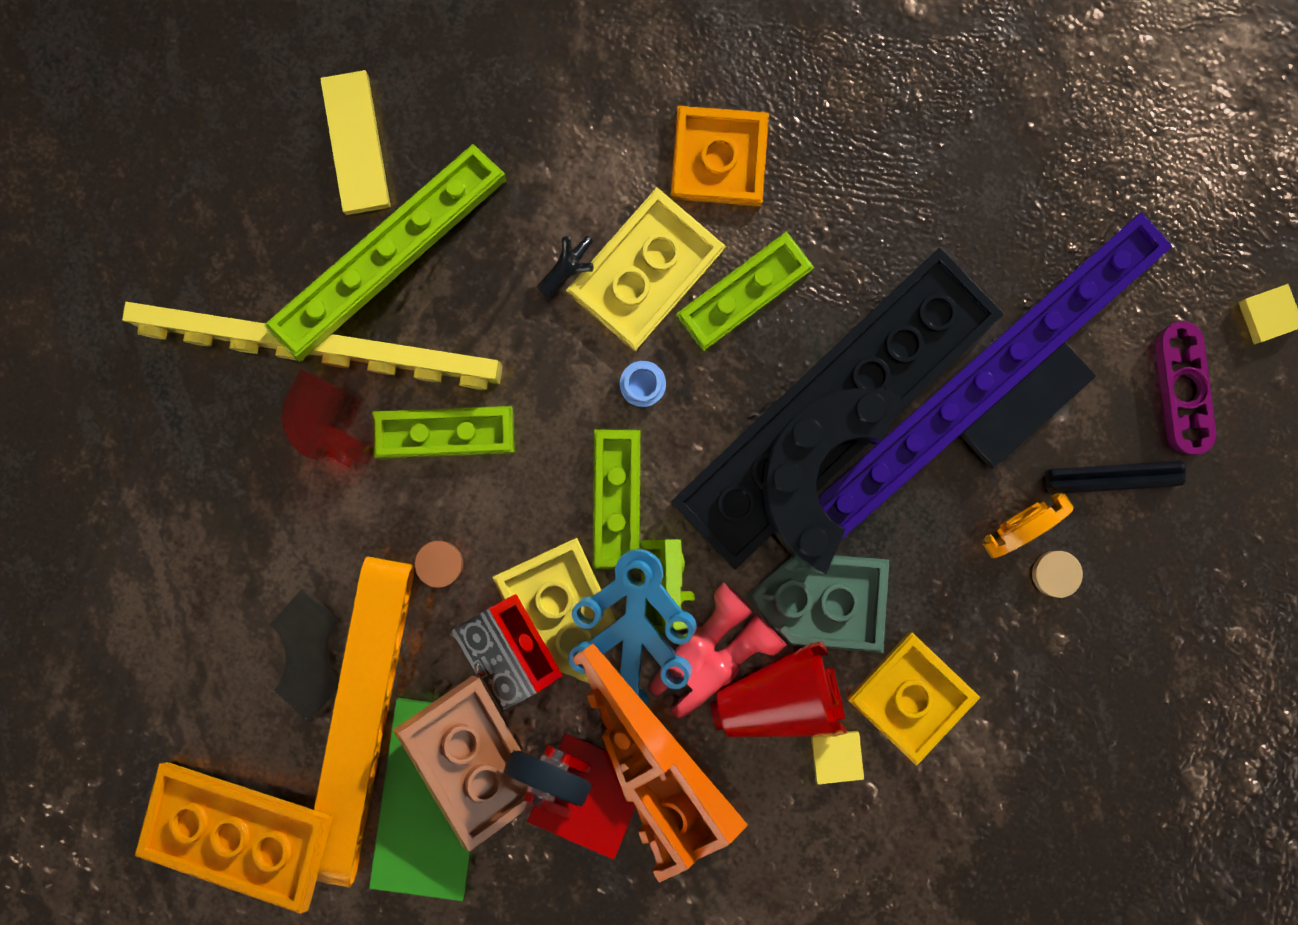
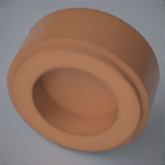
[415,541,463,588]

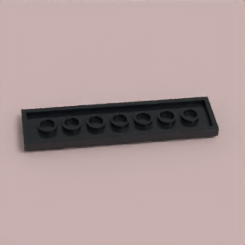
[670,247,1004,570]

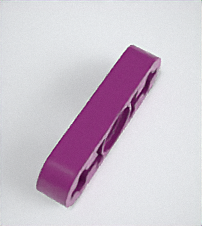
[1155,321,1216,456]

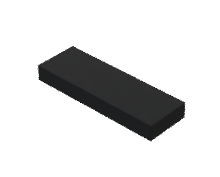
[960,342,1096,469]

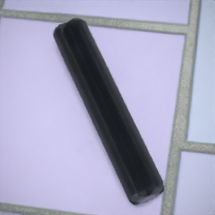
[1045,461,1186,494]

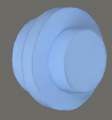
[620,361,666,407]

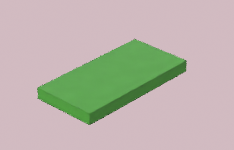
[369,698,472,901]

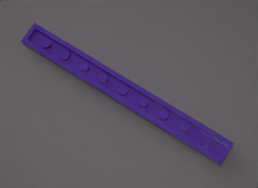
[818,212,1173,539]

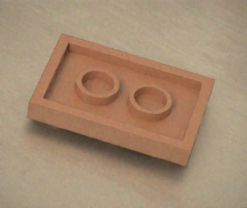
[393,675,540,852]

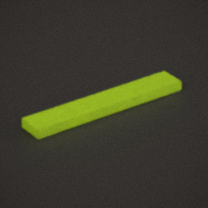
[264,144,506,362]

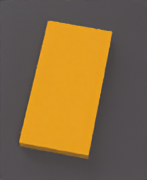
[134,762,333,914]

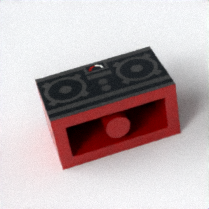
[452,594,563,713]

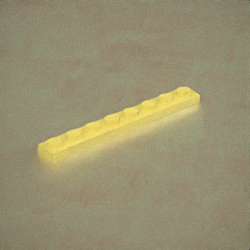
[122,302,503,390]

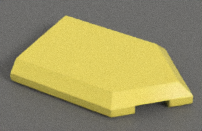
[492,538,616,683]

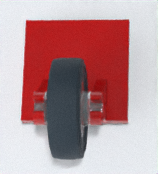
[504,733,636,860]

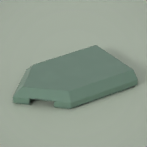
[746,555,890,653]

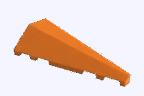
[573,643,748,882]

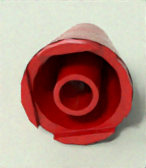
[711,641,847,737]

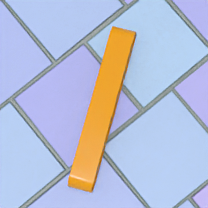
[314,556,414,888]

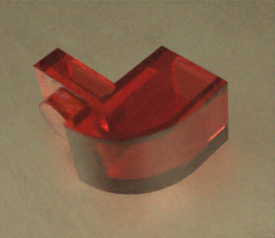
[282,369,374,467]

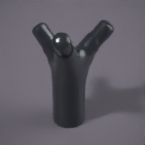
[537,236,594,298]

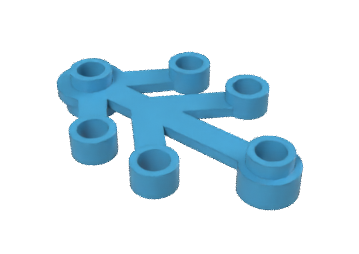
[568,549,697,708]

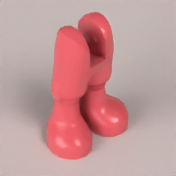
[647,582,786,720]

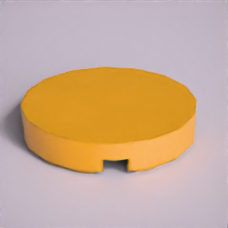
[983,493,1074,558]

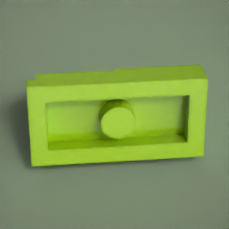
[641,539,695,635]

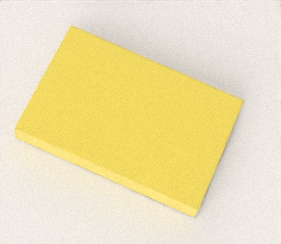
[566,187,726,352]

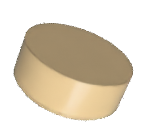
[1032,551,1083,598]

